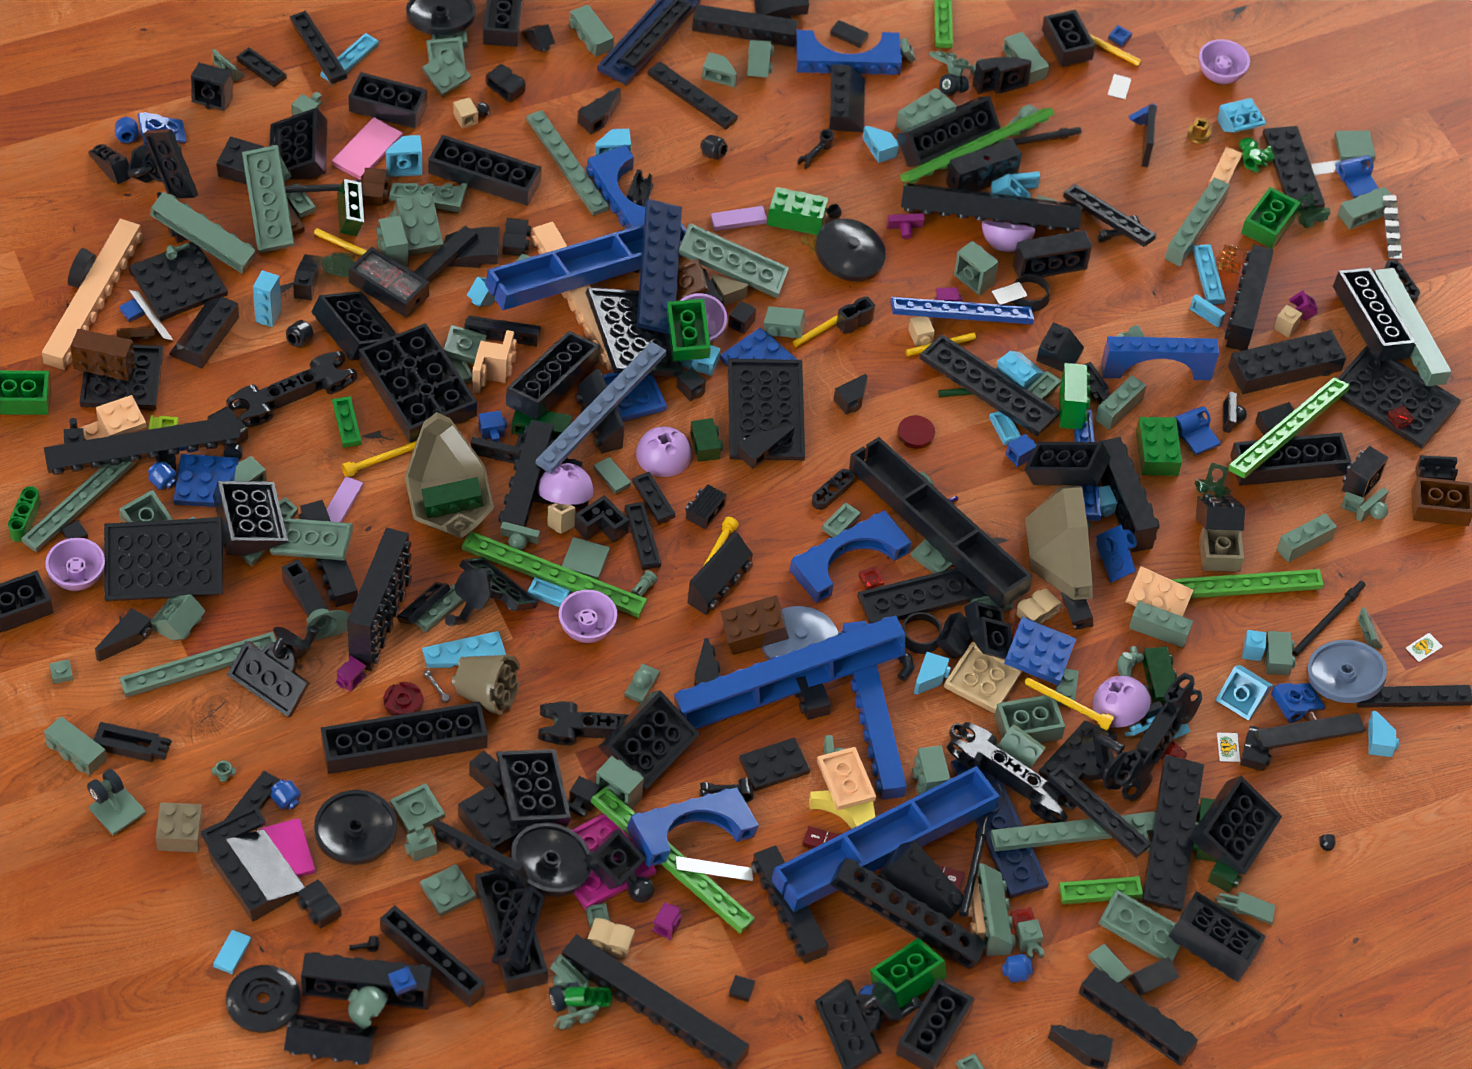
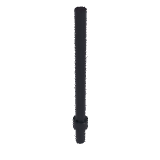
[994,127,1081,145]
[1292,581,1366,656]
[960,816,989,917]

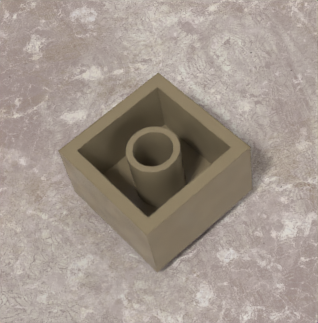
[1199,527,1244,572]
[156,802,203,852]

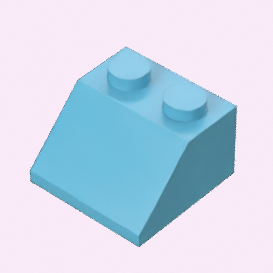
[386,135,422,177]
[996,351,1045,389]
[1215,665,1273,721]

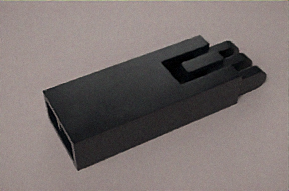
[94,722,172,762]

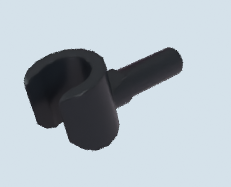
[349,936,380,952]

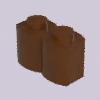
[362,168,390,205]

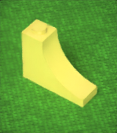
[809,790,875,829]

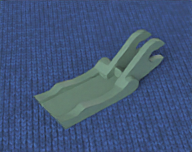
[1215,892,1275,925]

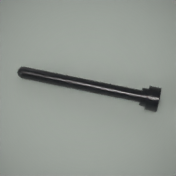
[285,179,362,193]

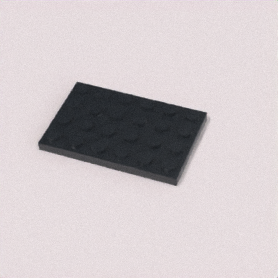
[585,287,684,377]
[1337,346,1461,449]
[728,359,805,461]
[104,517,224,602]

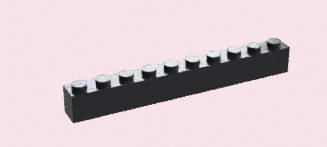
[44,415,240,475]
[562,934,749,1069]

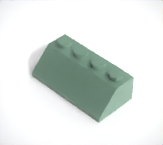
[976,864,1015,956]

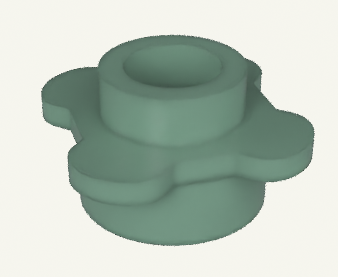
[212,760,236,782]

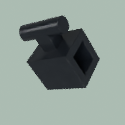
[64,418,85,444]
[567,776,601,818]

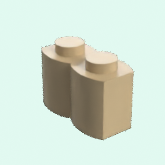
[1016,588,1062,624]
[587,918,635,958]

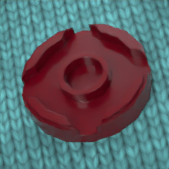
[897,415,935,449]
[384,682,424,716]

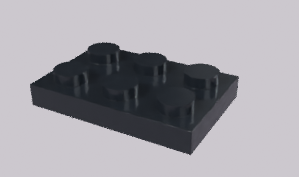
[739,738,810,792]

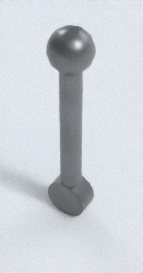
[424,670,449,703]

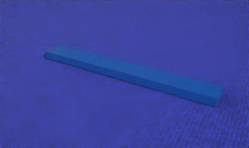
[890,297,1034,324]
[1074,410,1101,521]

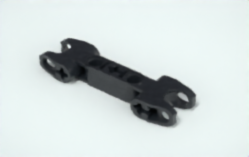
[226,351,357,428]
[1114,673,1202,802]
[538,701,630,746]
[947,722,1076,823]

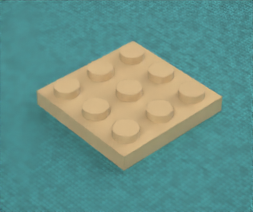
[944,642,1023,714]

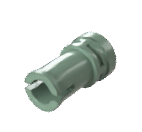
[631,570,658,597]

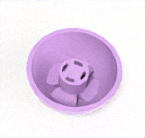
[1199,40,1250,84]
[982,221,1035,252]
[680,293,727,343]
[636,426,692,477]
[537,463,594,505]
[45,538,105,591]
[559,590,617,643]
[1092,676,1151,727]

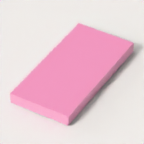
[332,118,403,180]

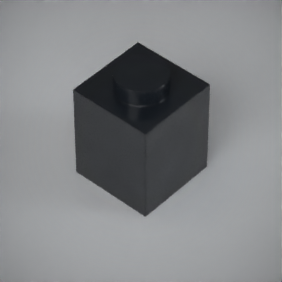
[728,301,756,334]
[677,367,706,401]

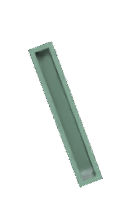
[1165,177,1230,267]
[150,191,256,274]

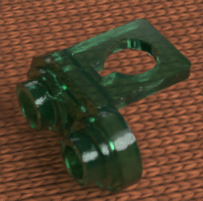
[1297,193,1331,228]
[322,251,356,277]
[1194,462,1232,497]

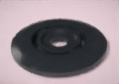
[226,965,300,1033]

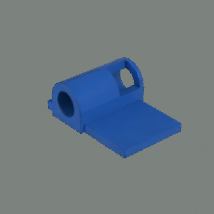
[138,112,186,146]
[1335,155,1379,198]
[1175,406,1221,455]
[1096,525,1137,583]
[1271,683,1326,723]

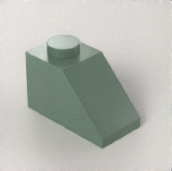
[702,52,737,88]
[234,456,267,482]

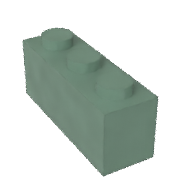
[569,5,614,57]
[1002,32,1049,84]
[1338,187,1391,230]
[1095,375,1146,430]
[1277,513,1337,563]
[1129,601,1193,648]
[44,716,107,776]

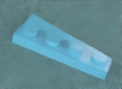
[422,631,506,668]

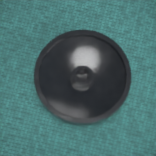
[406,0,475,35]
[815,218,886,281]
[314,790,397,865]
[510,823,591,897]

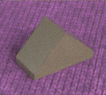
[712,274,748,306]

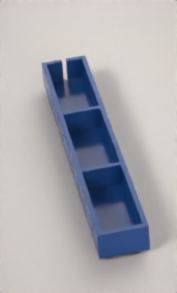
[485,223,687,310]
[674,615,905,729]
[772,766,999,912]

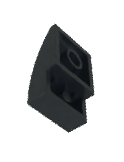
[754,0,809,19]
[972,57,1032,95]
[445,227,500,268]
[964,601,1012,659]

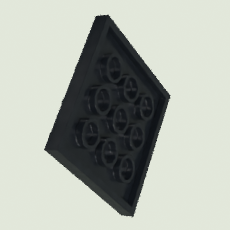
[129,242,228,321]
[80,345,164,410]

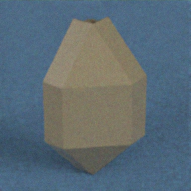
[405,412,494,538]
[1025,485,1093,600]

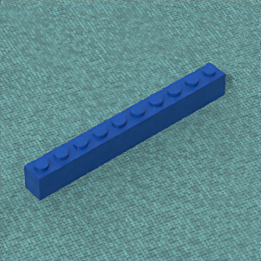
[839,621,907,800]

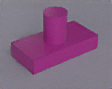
[886,214,924,239]

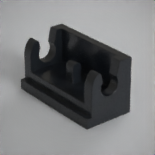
[627,169,654,207]
[1415,455,1458,481]
[1061,592,1094,630]
[1128,957,1180,996]

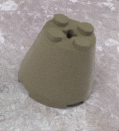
[451,655,520,715]

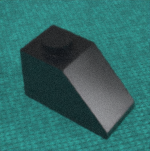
[521,24,555,52]
[834,374,868,415]

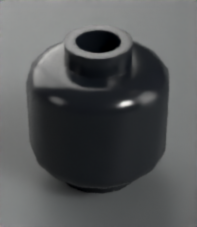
[700,135,728,160]
[286,320,314,347]

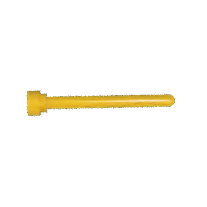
[342,441,417,478]
[703,517,739,566]
[1025,678,1114,731]

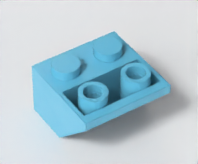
[1217,98,1266,132]

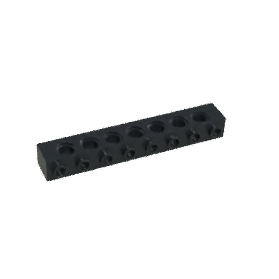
[829,857,987,970]

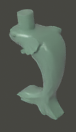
[1117,646,1150,691]

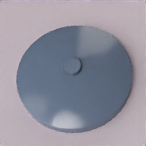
[762,606,839,660]
[1307,640,1387,703]

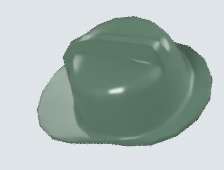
[306,608,350,640]

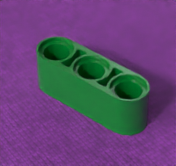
[8,486,41,542]
[565,987,612,1007]

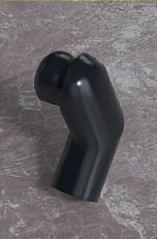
[898,652,914,681]

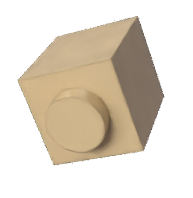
[453,97,478,129]
[1274,305,1302,338]
[908,316,935,346]
[547,503,575,534]

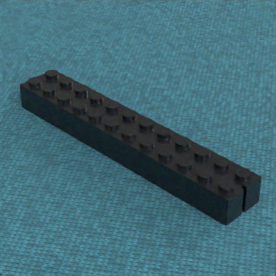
[849,437,1032,609]

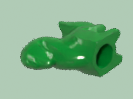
[1239,138,1274,173]

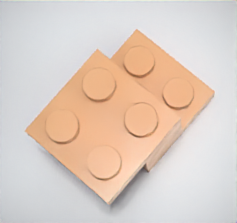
[473,330,517,394]
[80,395,146,440]

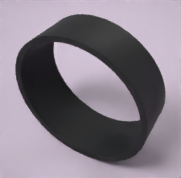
[68,248,96,288]
[1012,274,1049,311]
[902,612,942,654]

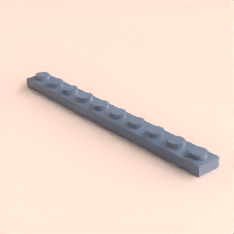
[536,341,666,474]

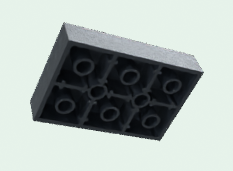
[359,323,477,443]
[347,527,412,671]

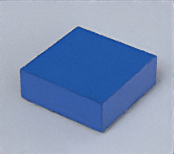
[1108,25,1132,47]
[119,298,145,322]

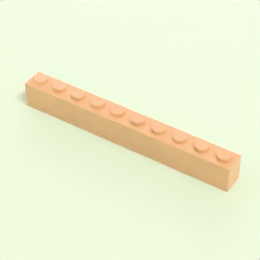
[42,219,143,370]
[531,222,612,371]

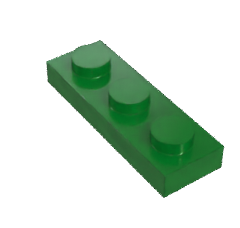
[332,396,362,448]

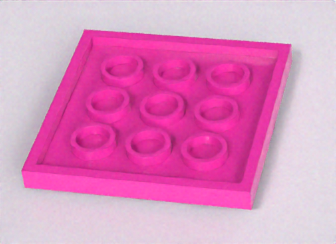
[572,814,656,911]

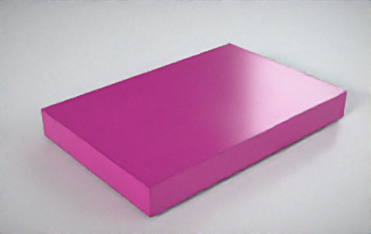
[260,818,316,878]

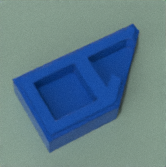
[1129,103,1157,125]

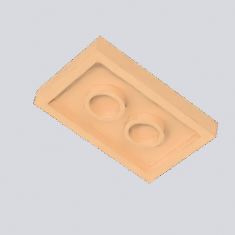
[1125,566,1193,617]
[817,747,876,811]

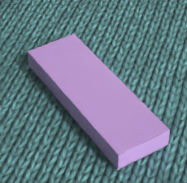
[710,206,767,231]
[326,477,363,522]

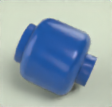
[115,117,139,144]
[148,461,177,490]
[271,779,301,810]
[1002,954,1033,983]

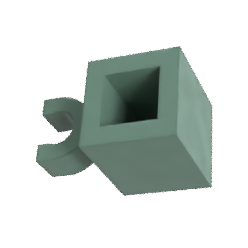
[291,92,322,116]
[404,825,437,862]
[1015,919,1044,960]

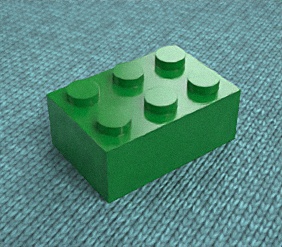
[767,187,828,235]
[1241,187,1301,249]
[667,299,711,361]
[1059,363,1090,430]
[0,370,51,415]
[1136,417,1182,476]
[870,938,947,1009]

